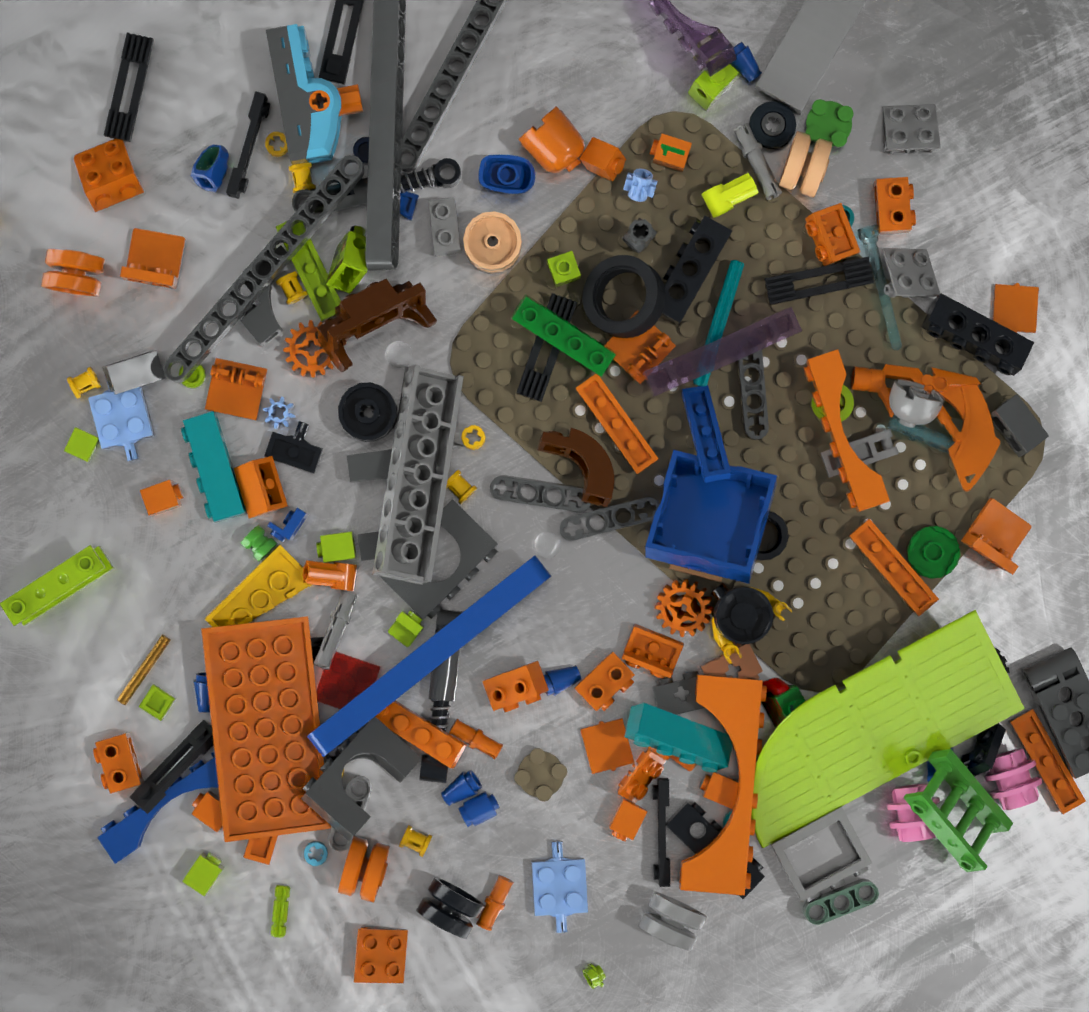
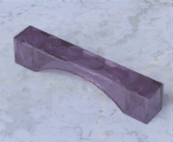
[649,0,737,77]
[643,307,802,398]

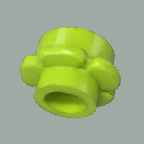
[583,964,606,989]

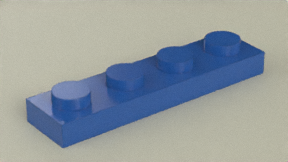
[682,385,731,483]

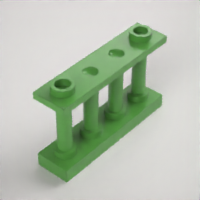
[904,749,1013,872]

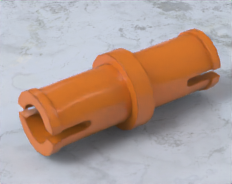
[449,719,503,759]
[476,875,514,931]

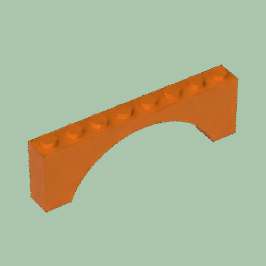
[679,674,767,896]

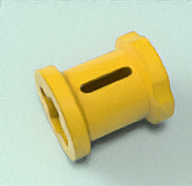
[288,162,316,193]
[276,271,308,305]
[67,366,101,399]
[461,425,486,450]
[446,469,477,504]
[399,825,432,857]

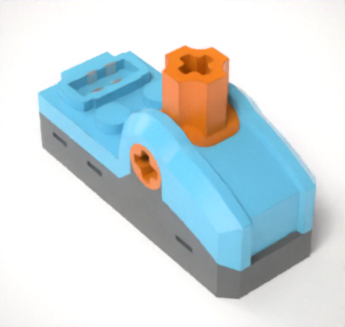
[266,24,363,165]

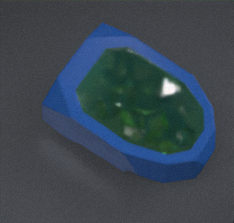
[190,145,229,192]

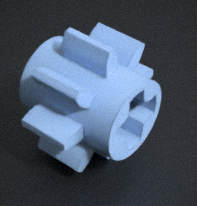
[623,169,658,202]
[263,397,296,429]

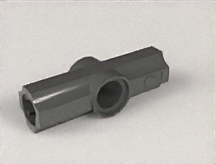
[622,218,657,254]

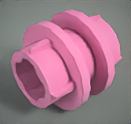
[984,748,1043,810]
[886,783,940,842]

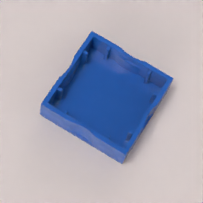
[645,450,777,584]

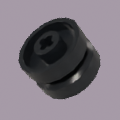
[338,382,398,442]
[416,877,485,939]

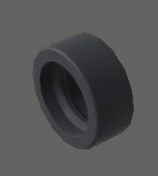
[756,511,789,561]

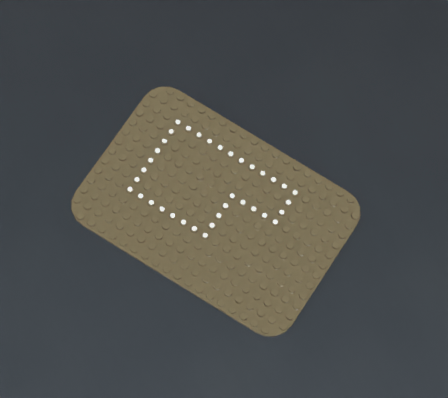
[450,111,1045,692]

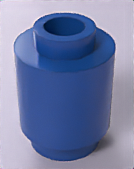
[458,791,500,827]

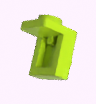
[388,610,424,647]

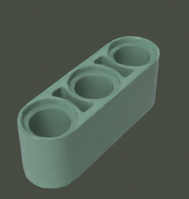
[803,879,879,925]

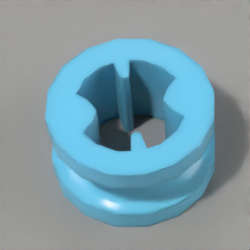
[304,841,328,866]

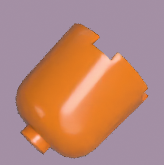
[518,106,585,173]

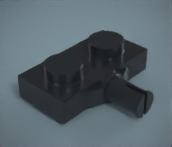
[264,421,323,474]
[961,723,1006,777]

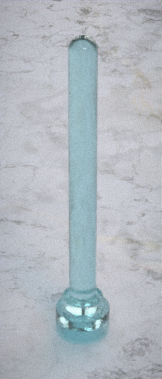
[857,225,902,351]

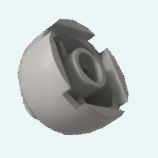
[889,379,945,428]

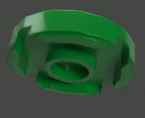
[907,526,960,579]

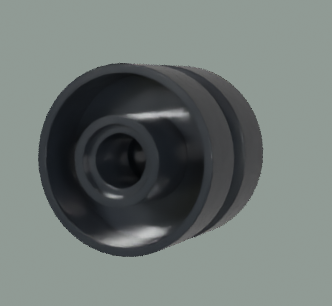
[714,587,773,644]

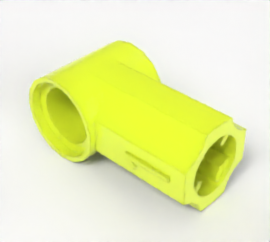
[701,173,759,218]

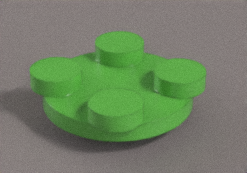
[805,99,854,148]

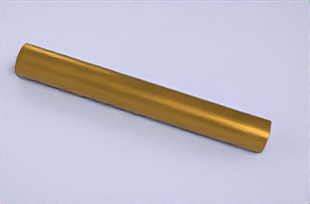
[117,634,171,706]

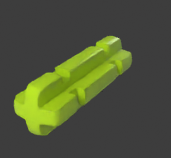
[271,885,290,938]

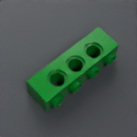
[511,294,616,377]

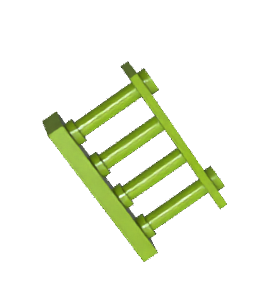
[0,545,114,626]

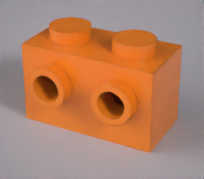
[873,177,916,235]
[233,456,288,519]
[574,651,635,711]
[482,661,549,712]
[93,732,144,794]

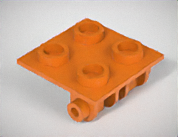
[605,310,676,384]
[205,358,267,420]
[617,748,666,804]
[354,927,408,983]

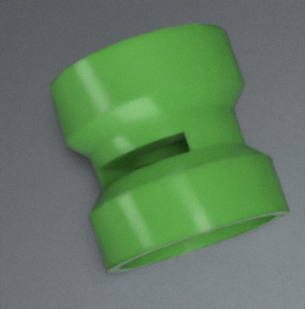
[241,525,278,562]

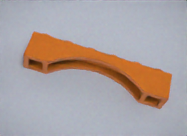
[803,349,890,513]

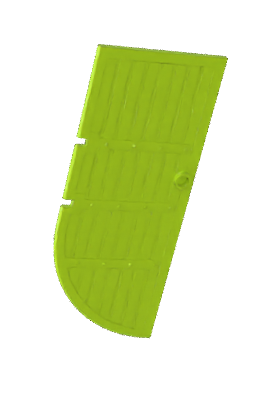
[751,610,1025,848]

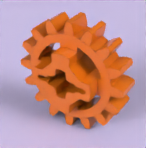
[283,320,334,378]
[655,579,714,637]

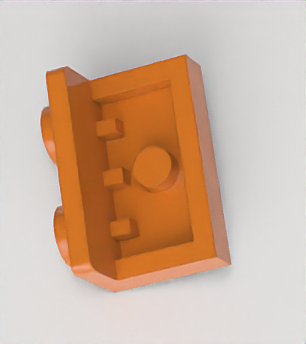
[622,624,684,678]

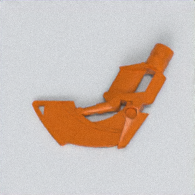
[851,364,1000,492]

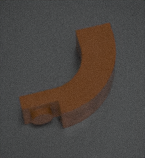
[537,428,614,507]

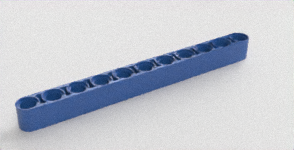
[307,555,552,757]

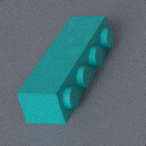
[181,411,247,523]
[625,703,733,773]

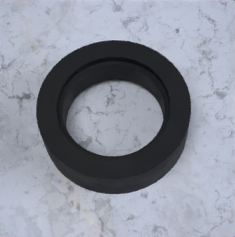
[582,255,666,338]

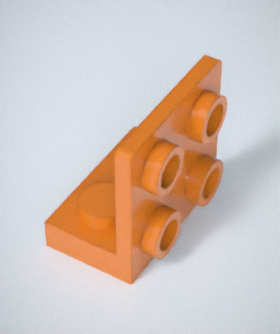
[120,228,186,289]
[961,498,1031,575]

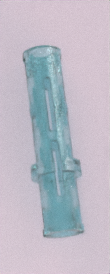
[887,415,955,454]

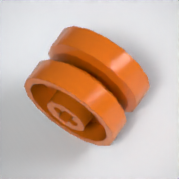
[41,249,105,297]
[338,836,390,903]

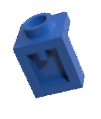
[267,508,309,542]

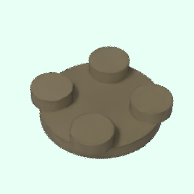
[514,748,567,801]

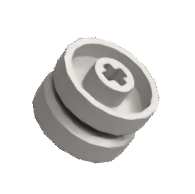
[639,892,707,951]

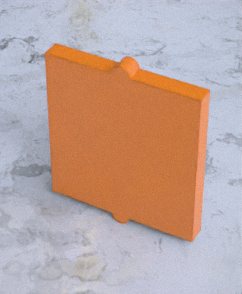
[993,283,1039,333]
[580,718,634,774]

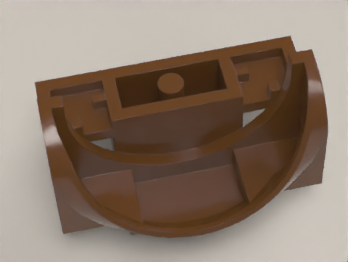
[317,278,437,372]

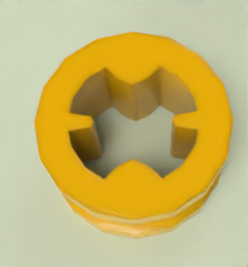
[265,131,288,157]

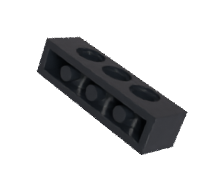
[661,216,732,325]
[921,293,1034,376]
[666,801,765,899]

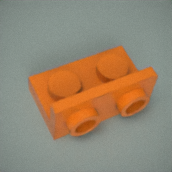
[805,203,861,266]

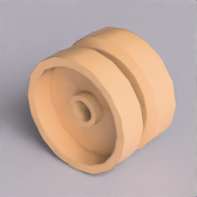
[779,131,833,198]
[463,211,522,274]

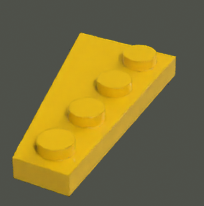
[204,544,312,627]

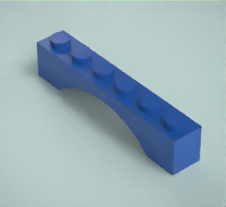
[97,752,218,864]

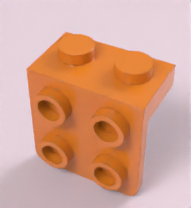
[74,139,144,212]

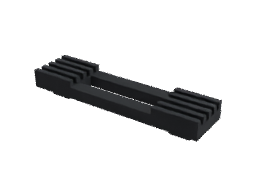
[319,0,364,85]
[104,32,154,142]
[226,91,271,199]
[764,256,874,305]
[516,293,577,402]
[130,720,214,814]
[652,778,670,887]

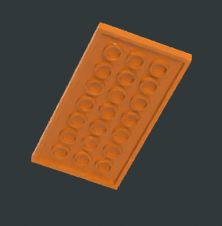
[201,616,331,842]

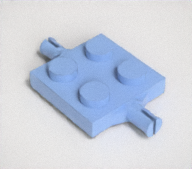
[88,376,154,461]
[531,841,588,933]

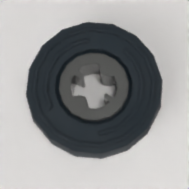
[749,101,797,149]

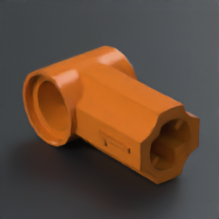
[302,560,357,591]

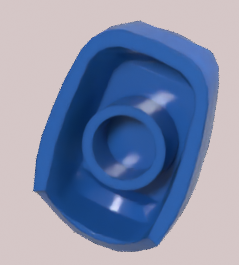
[479,155,535,194]

